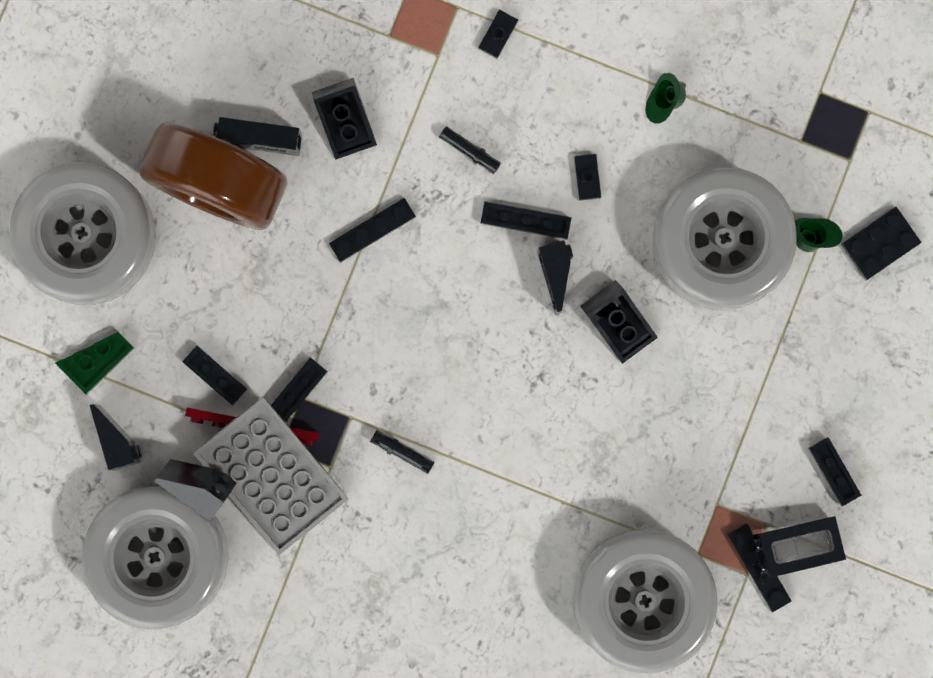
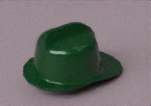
[645,73,686,124]
[795,218,843,252]

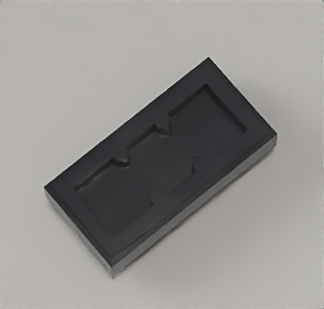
[478,9,519,59]
[574,154,601,201]

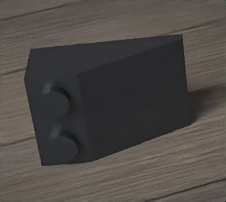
[312,78,377,160]
[537,240,573,315]
[580,280,658,364]
[89,404,142,471]
[154,459,237,521]

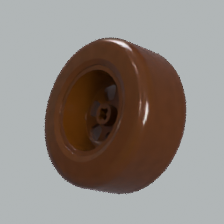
[139,123,288,230]

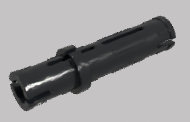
[439,126,501,175]
[370,429,435,474]

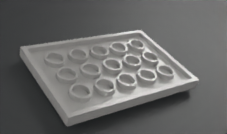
[193,396,349,555]

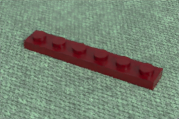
[185,407,320,446]

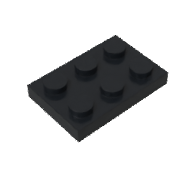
[841,206,922,281]

